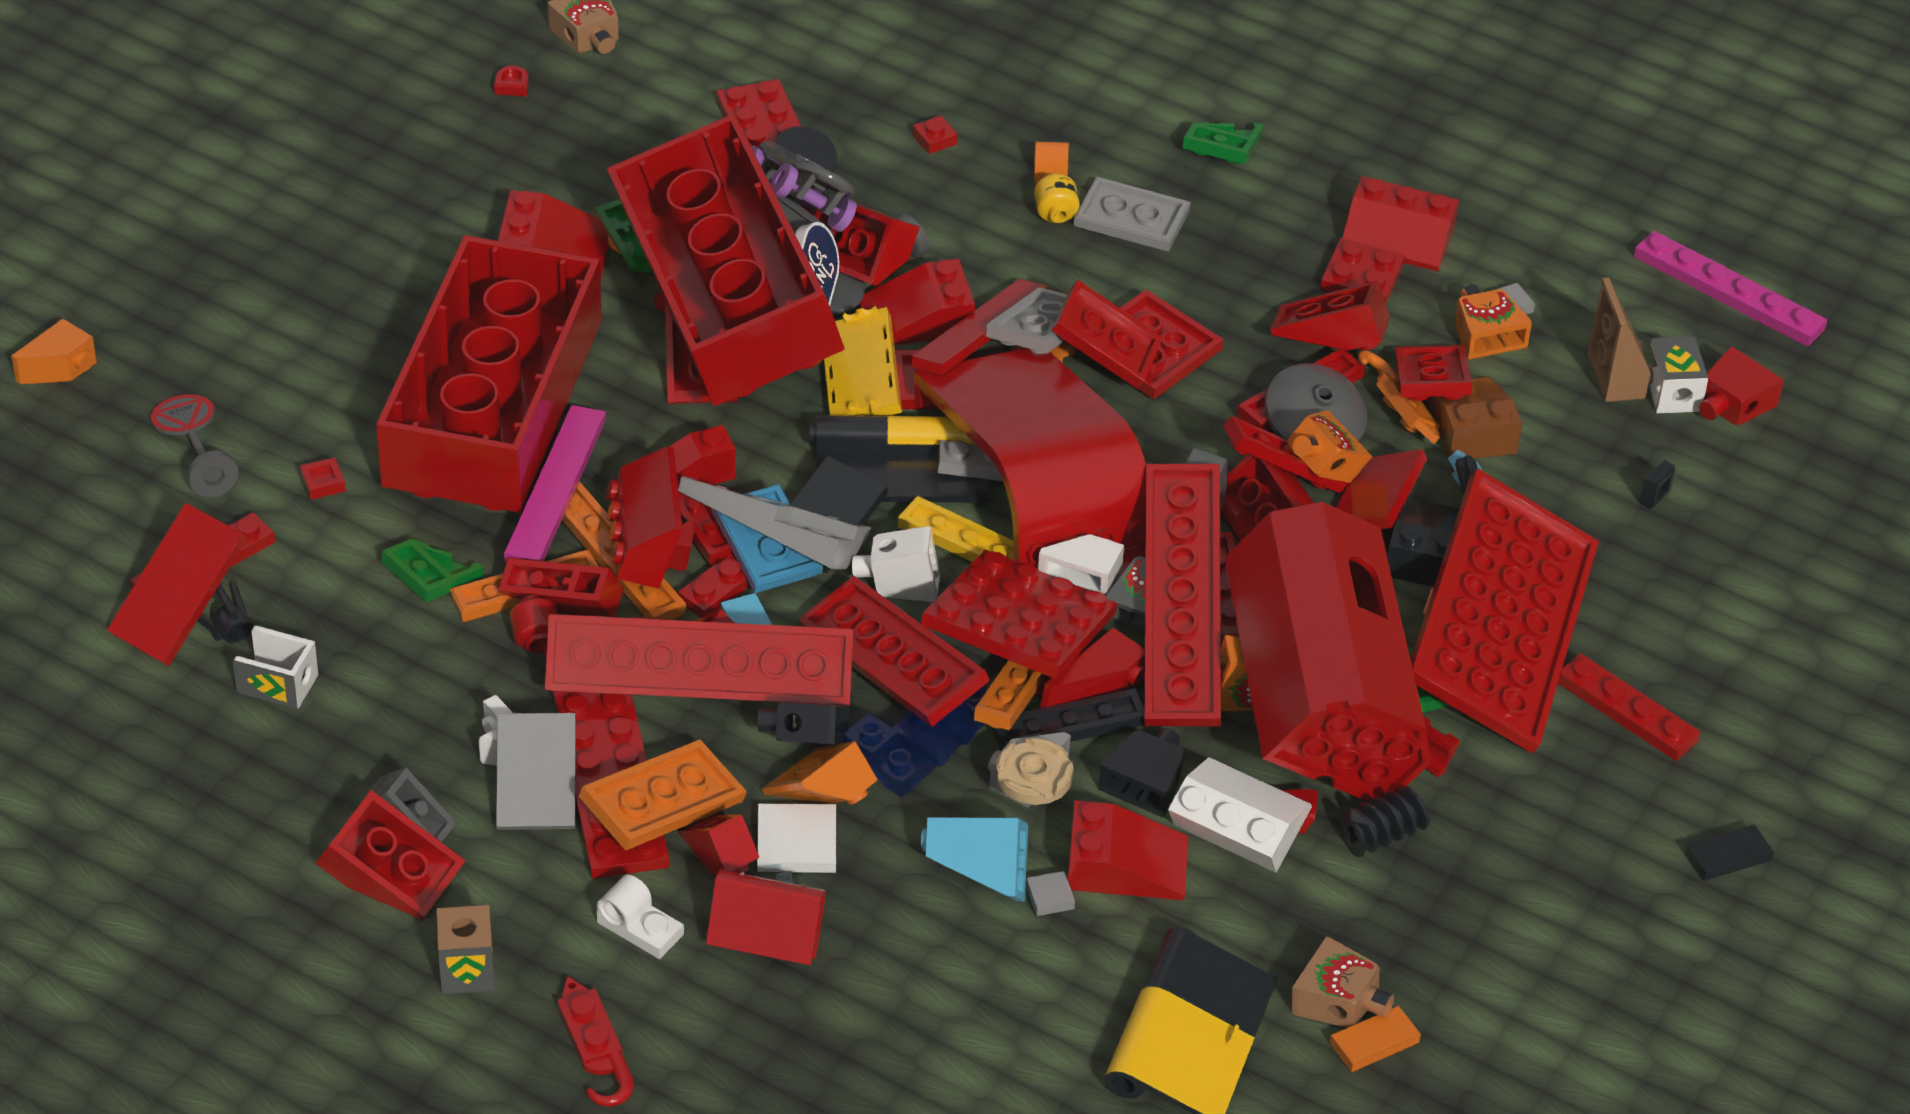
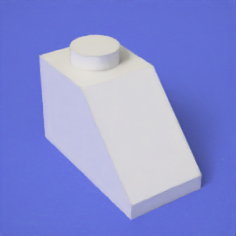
[1038,534,1124,596]

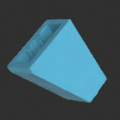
[921,818,1028,902]

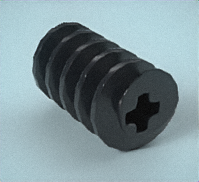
[1341,786,1430,857]

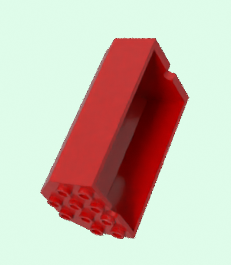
[1225,502,1431,802]

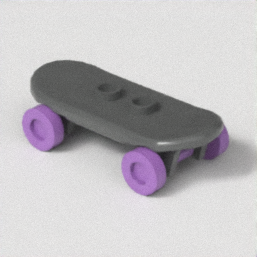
[751,141,856,232]

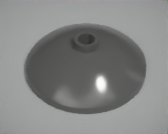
[1264,363,1367,442]

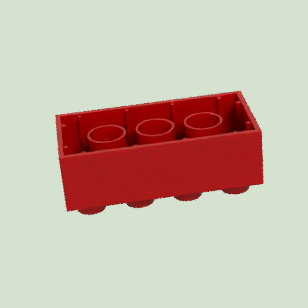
[607,113,845,407]
[376,235,602,513]

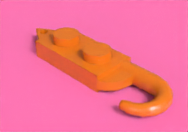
[1358,350,1441,444]

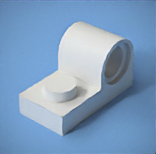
[596,875,684,960]

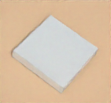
[757,804,836,873]

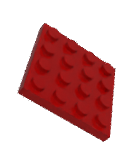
[921,549,1117,679]

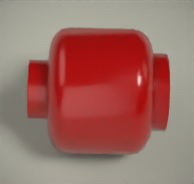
[509,595,558,653]

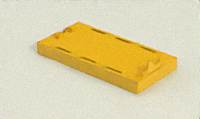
[824,305,902,416]

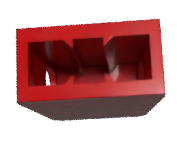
[1699,346,1784,425]

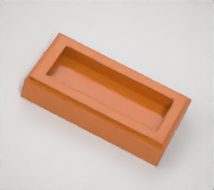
[1330,1006,1421,1073]

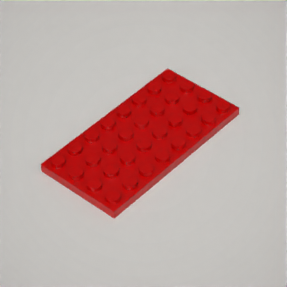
[1410,468,1599,753]

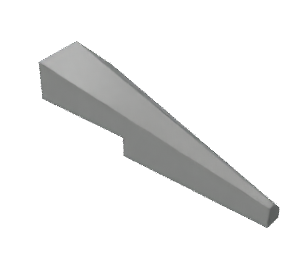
[678,476,871,569]

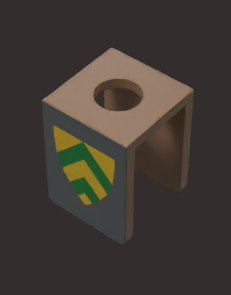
[437,905,494,994]

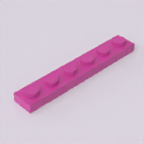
[1634,230,1828,347]

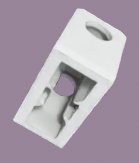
[852,526,940,602]

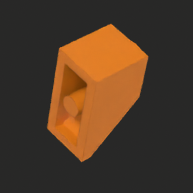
[11,319,97,384]

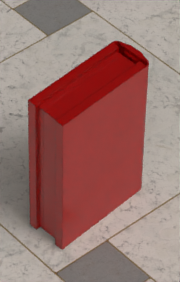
[706,870,826,965]

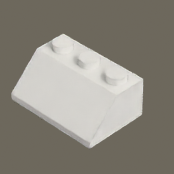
[1168,757,1312,873]

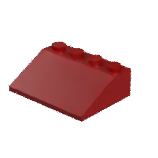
[498,190,609,280]

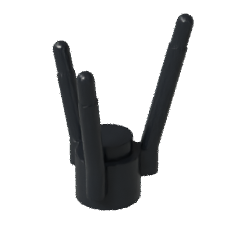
[197,581,253,643]

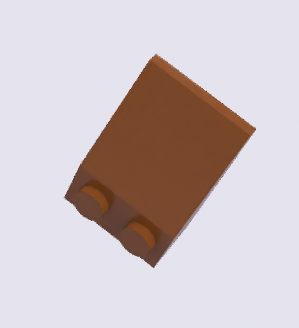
[1426,377,1522,458]

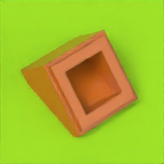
[1034,142,1069,183]

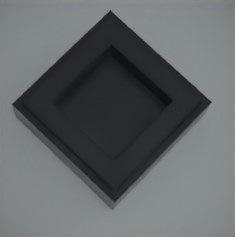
[1639,460,1676,509]

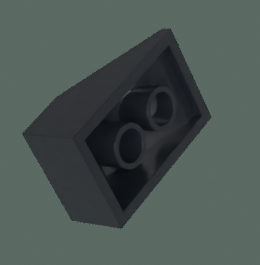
[1387,498,1459,587]

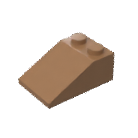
[1587,277,1653,402]

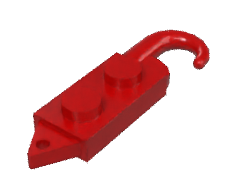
[557,977,634,1107]

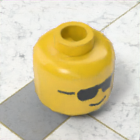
[1034,173,1080,223]

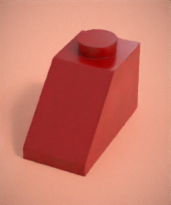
[679,814,760,874]

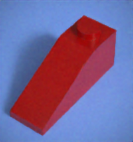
[669,425,736,485]
[498,558,624,617]
[1039,628,1145,709]

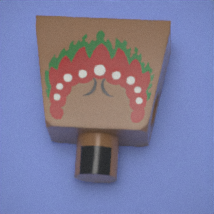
[547,0,619,54]
[1292,936,1394,1028]

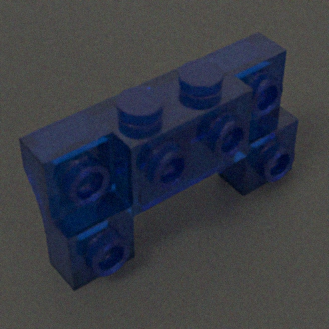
[843,687,988,798]

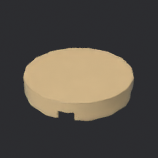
[996,738,1074,805]

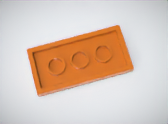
[579,740,747,851]

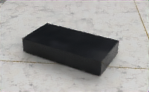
[1685,824,1774,881]

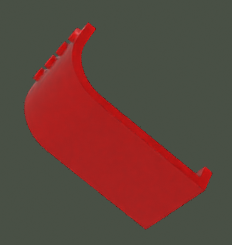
[914,348,1146,568]

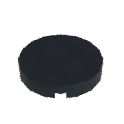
[774,126,838,172]

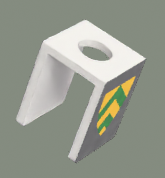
[1648,336,1708,413]
[233,626,319,710]

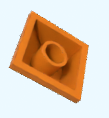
[762,741,878,805]

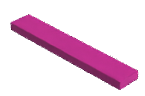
[504,405,606,563]

